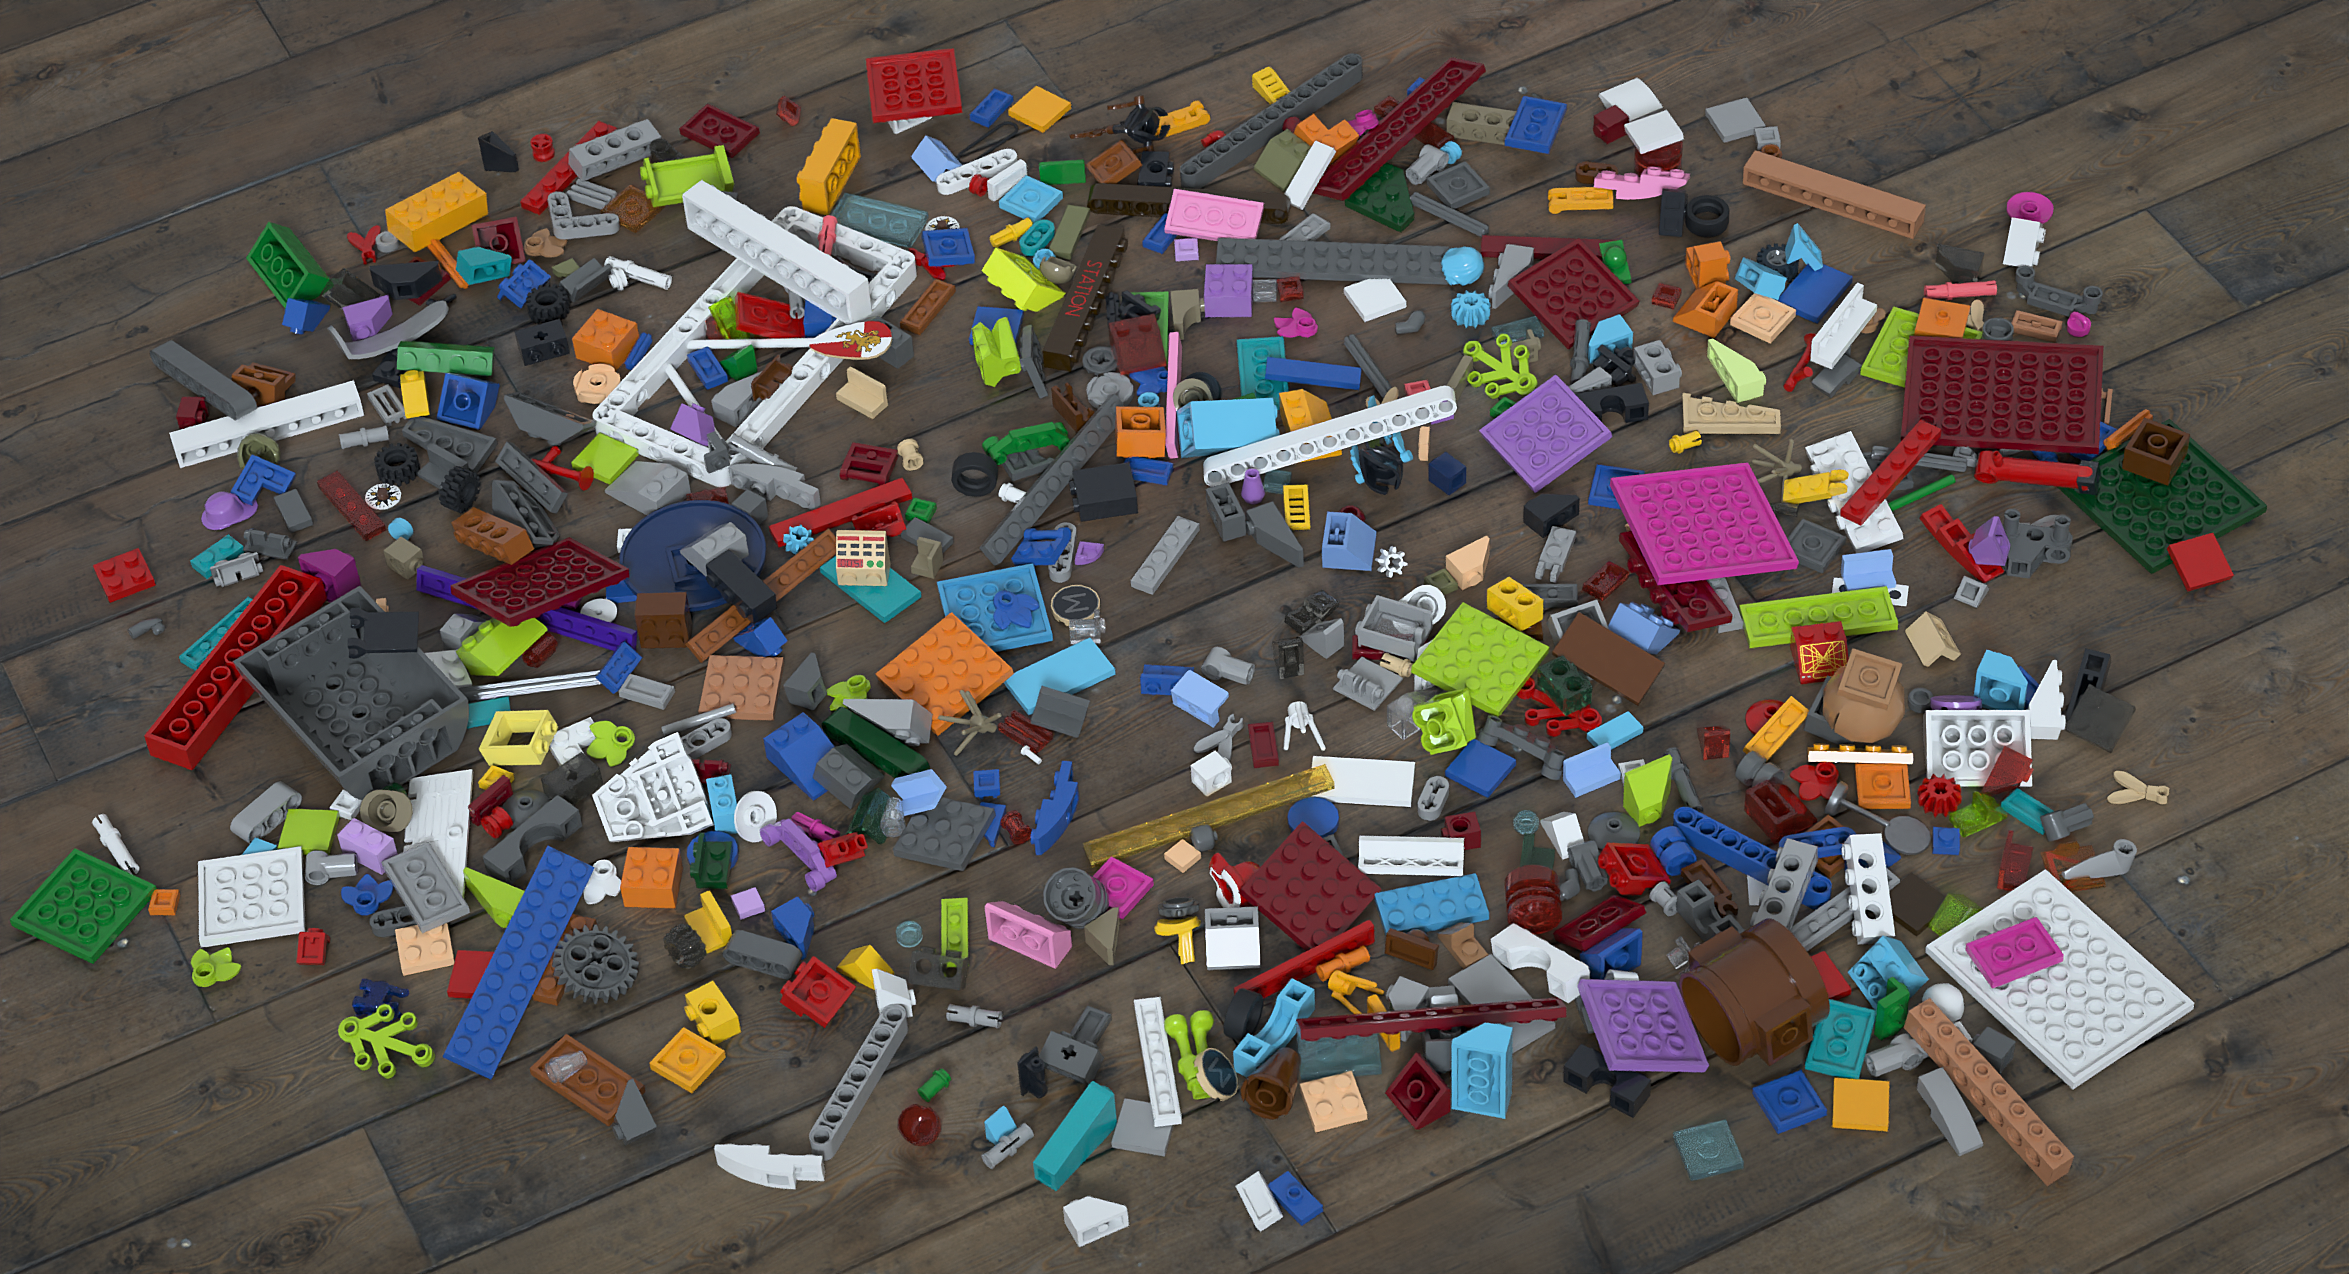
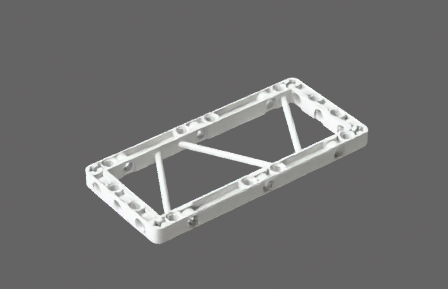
[593,206,917,488]

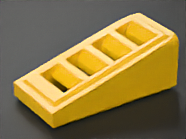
[1252,67,1290,105]
[1283,485,1310,530]

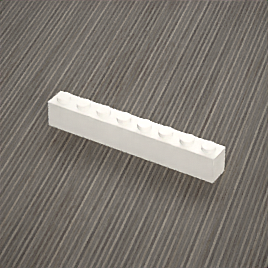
[169,380,364,468]

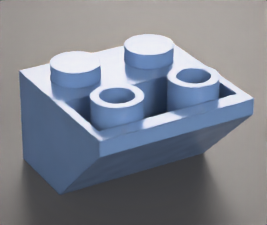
[1322,512,1377,571]
[1608,602,1680,655]

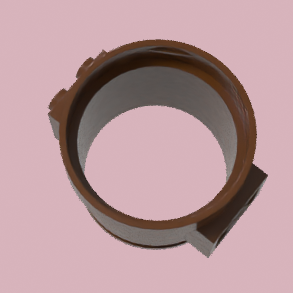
[1679,918,1830,1066]

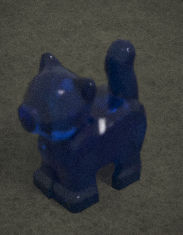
[352,978,409,1024]

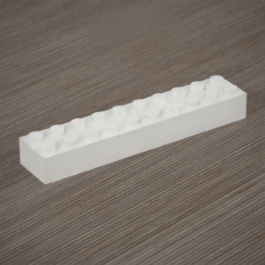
[682,180,872,325]

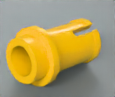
[1669,430,1702,454]

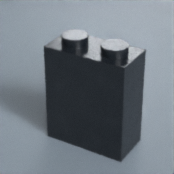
[1069,462,1138,522]

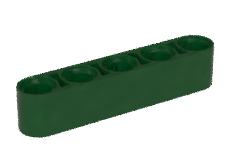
[821,707,930,778]

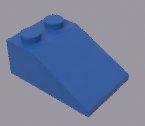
[763,712,834,801]

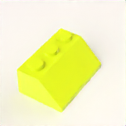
[981,248,1065,312]

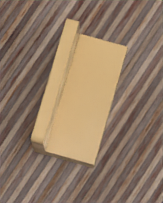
[836,367,888,419]
[1905,612,1961,667]

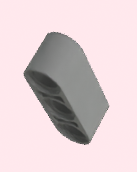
[230,781,302,844]

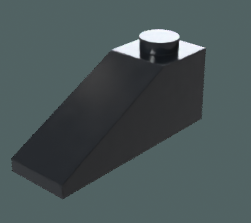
[2065,648,2111,728]

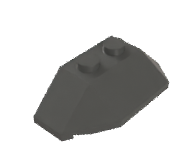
[504,392,596,446]
[492,480,560,548]

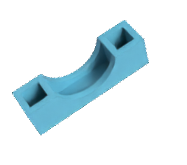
[1233,979,1315,1077]

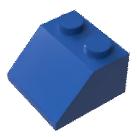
[436,373,500,430]
[1580,928,1643,980]

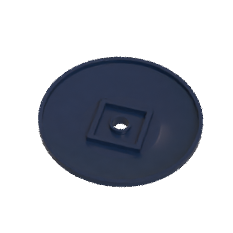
[620,500,766,612]

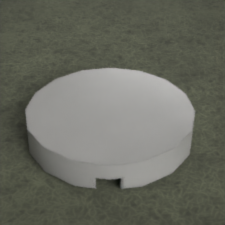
[1086,372,1134,409]

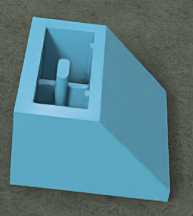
[1848,935,1929,1010]

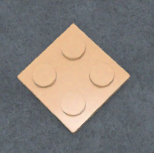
[1730,293,1796,344]
[395,923,455,976]
[1300,1071,1367,1132]

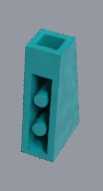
[1033,1081,1117,1191]

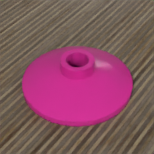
[2006,192,2054,224]

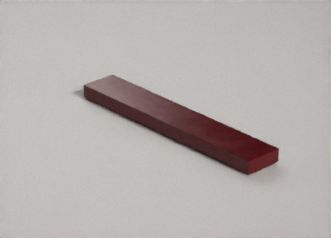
[1481,235,1617,261]

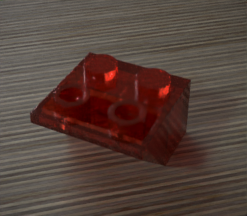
[1744,780,1818,844]

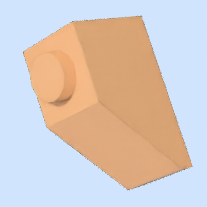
[1446,536,1490,590]

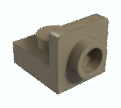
[1510,329,1541,367]

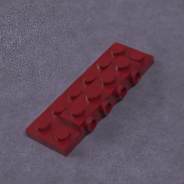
[1619,531,1733,633]

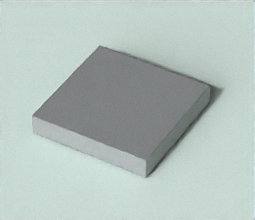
[1705,97,1766,143]
[1111,1099,1174,1157]

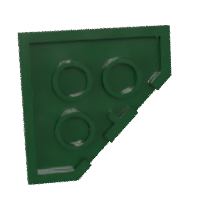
[1345,162,1414,233]

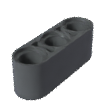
[722,930,802,979]

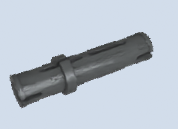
[1570,319,1591,385]
[1663,747,1704,813]

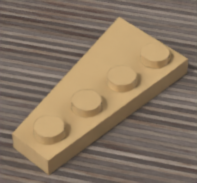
[1682,393,1781,434]

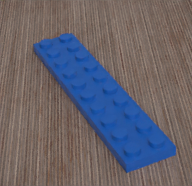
[443,846,595,1079]

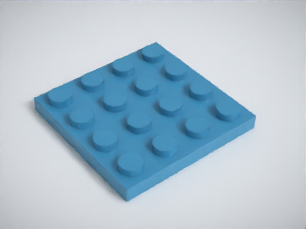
[937,563,1053,652]

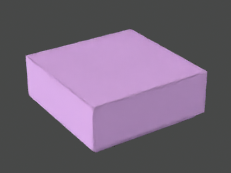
[1174,238,1199,261]
[731,887,765,920]

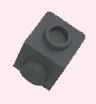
[704,431,730,474]

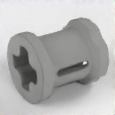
[1649,882,1677,916]

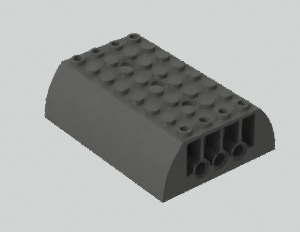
[233,586,469,801]

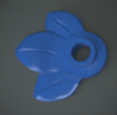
[1129,362,1168,396]
[993,590,1039,630]
[341,874,393,915]

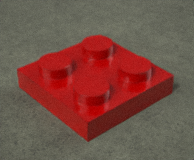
[93,548,156,603]

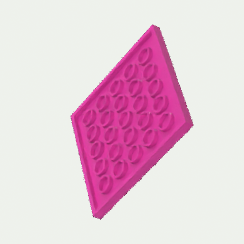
[1610,463,1799,585]

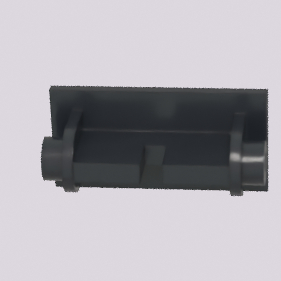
[1017,1046,1048,1098]

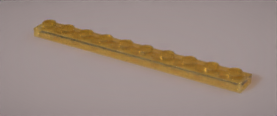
[1082,764,1335,868]

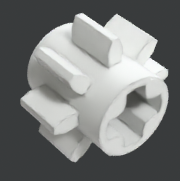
[1375,546,1407,578]

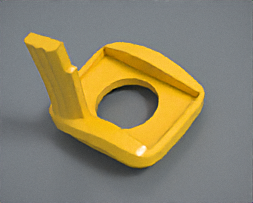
[1154,916,1201,964]

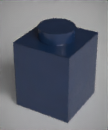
[1429,452,1466,495]

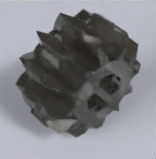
[663,923,707,969]

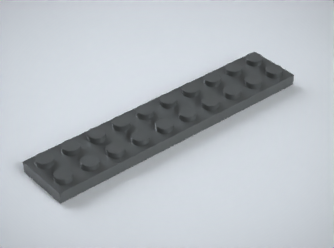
[1216,238,1449,285]

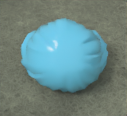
[1441,247,1484,286]

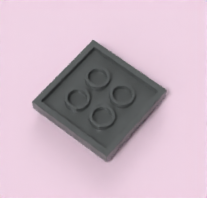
[893,797,996,871]

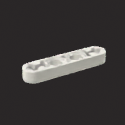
[936,149,1017,195]

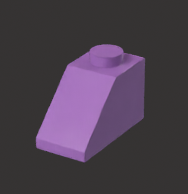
[343,295,393,342]
[670,403,715,447]
[1969,516,2011,566]

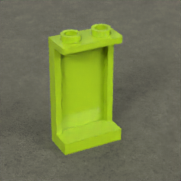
[640,145,734,207]

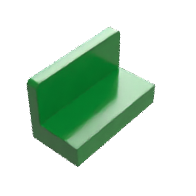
[1039,160,1086,185]

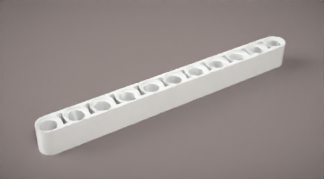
[1203,386,1457,487]

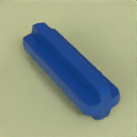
[624,332,652,370]

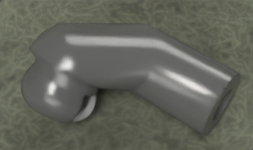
[1395,310,1425,335]

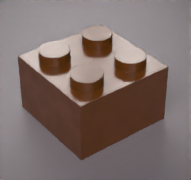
[2122,417,2190,486]
[635,592,693,649]

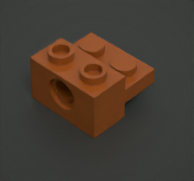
[232,362,295,407]

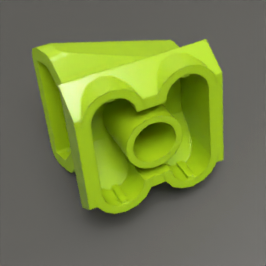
[972,317,1021,387]
[1412,688,1476,755]

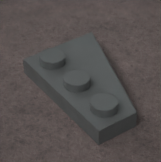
[1020,324,1048,398]

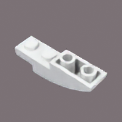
[714,1144,825,1189]

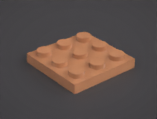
[698,655,784,721]

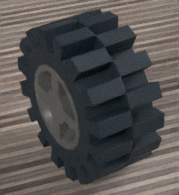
[1757,243,1799,283]

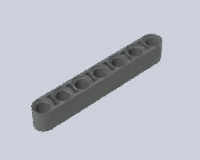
[149,340,257,421]

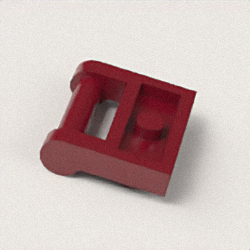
[840,442,899,486]

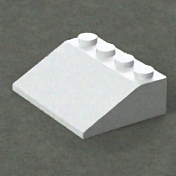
[1923,710,2032,787]

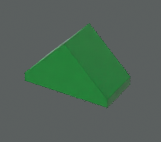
[719,344,758,381]

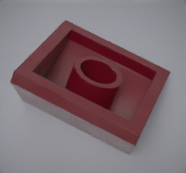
[1385,1052,1451,1130]

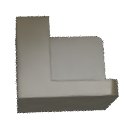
[911,537,943,579]

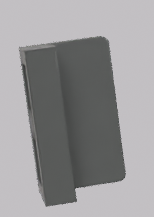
[558,258,612,303]
[417,443,469,489]
[1031,686,1090,738]

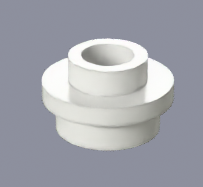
[609,268,628,291]

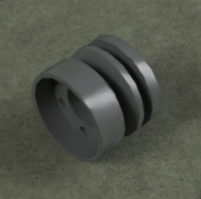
[1043,867,1109,929]

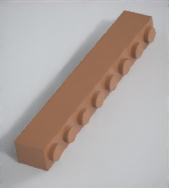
[1743,150,1926,239]

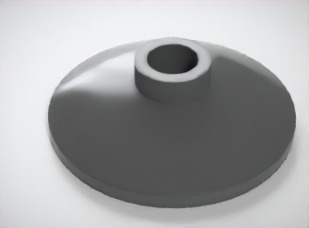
[502,790,551,830]
[1588,812,1640,851]

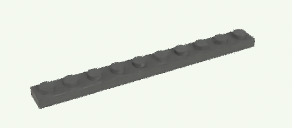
[979,394,1126,566]

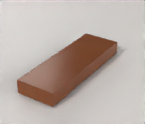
[900,279,956,335]

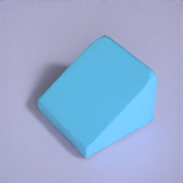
[984,1106,1017,1145]

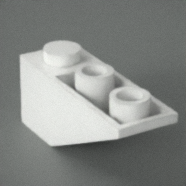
[2027,660,2065,740]

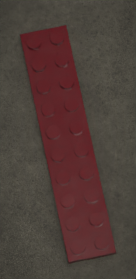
[1312,57,1486,201]

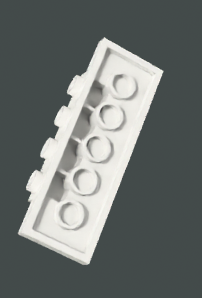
[1805,431,1903,553]

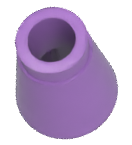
[1241,469,1265,504]

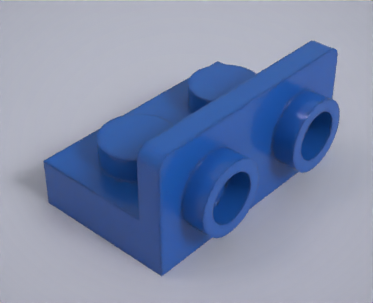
[497,259,551,308]
[1140,664,1194,695]

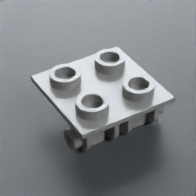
[1333,657,1403,711]

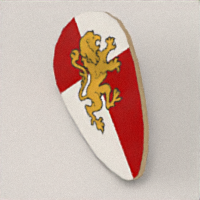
[809,321,892,360]

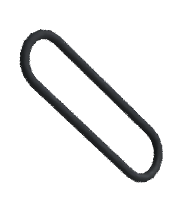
[956,121,1019,165]

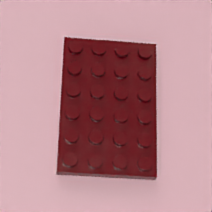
[450,537,630,627]

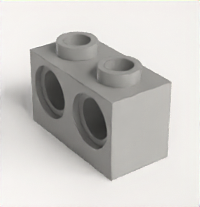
[1634,340,1682,395]

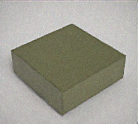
[1424,568,1458,596]

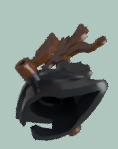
[1070,95,1170,154]

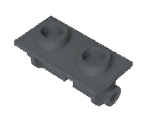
[243,528,297,560]

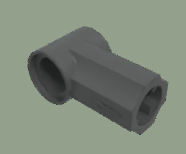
[2040,803,2094,842]
[1567,840,1608,892]

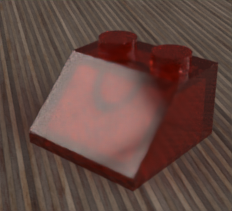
[1108,314,1167,375]

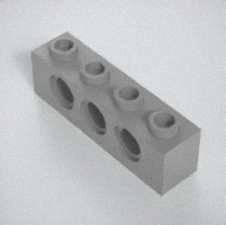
[568,119,661,182]
[1750,838,1818,931]

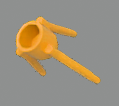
[1328,970,1384,1014]

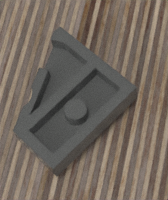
[1002,449,1054,481]

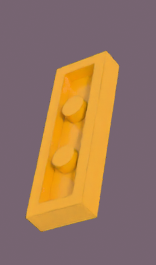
[1743,696,1809,763]

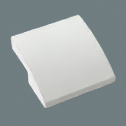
[1599,78,1663,123]

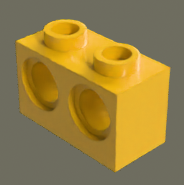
[1487,577,1543,632]

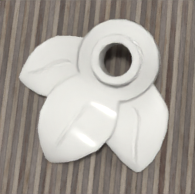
[583,860,621,904]

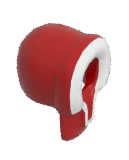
[1209,853,1260,908]

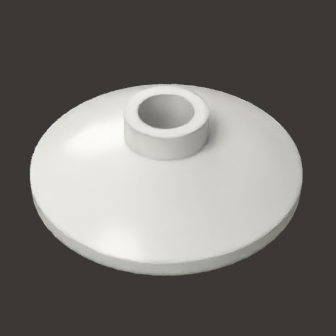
[734,791,777,842]

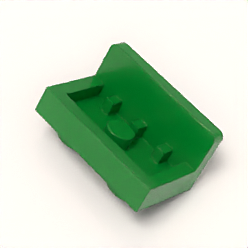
[1874,976,1910,1041]

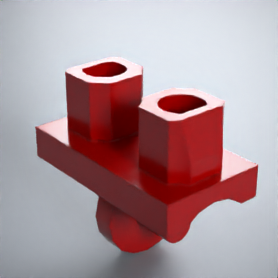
[817,832,868,868]

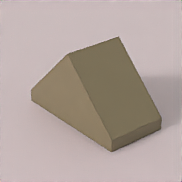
[1084,907,1120,965]

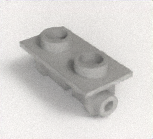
[210,552,263,587]

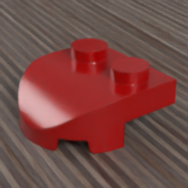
[852,501,906,537]

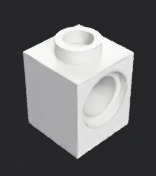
[1191,751,1232,797]

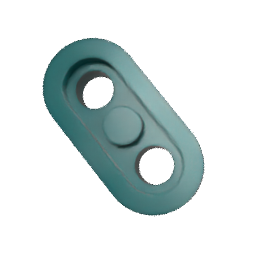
[1019,220,1055,256]

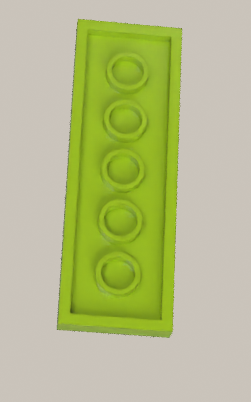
[1739,586,1898,648]

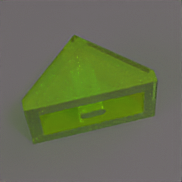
[1929,893,1983,936]

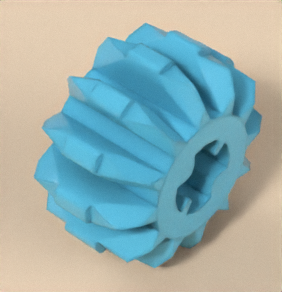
[1451,290,1490,329]

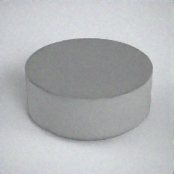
[376,231,400,253]

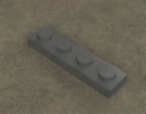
[495,442,568,514]

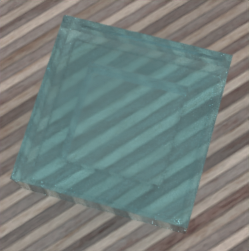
[1263,470,1292,494]

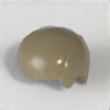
[1040,256,1077,284]

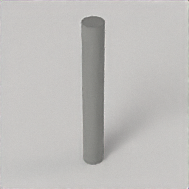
[662,703,737,736]

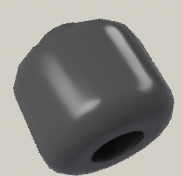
[1190,824,1218,852]

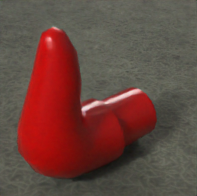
[1201,130,1226,148]

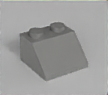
[680,522,749,576]

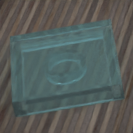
[1673,1119,1744,1181]

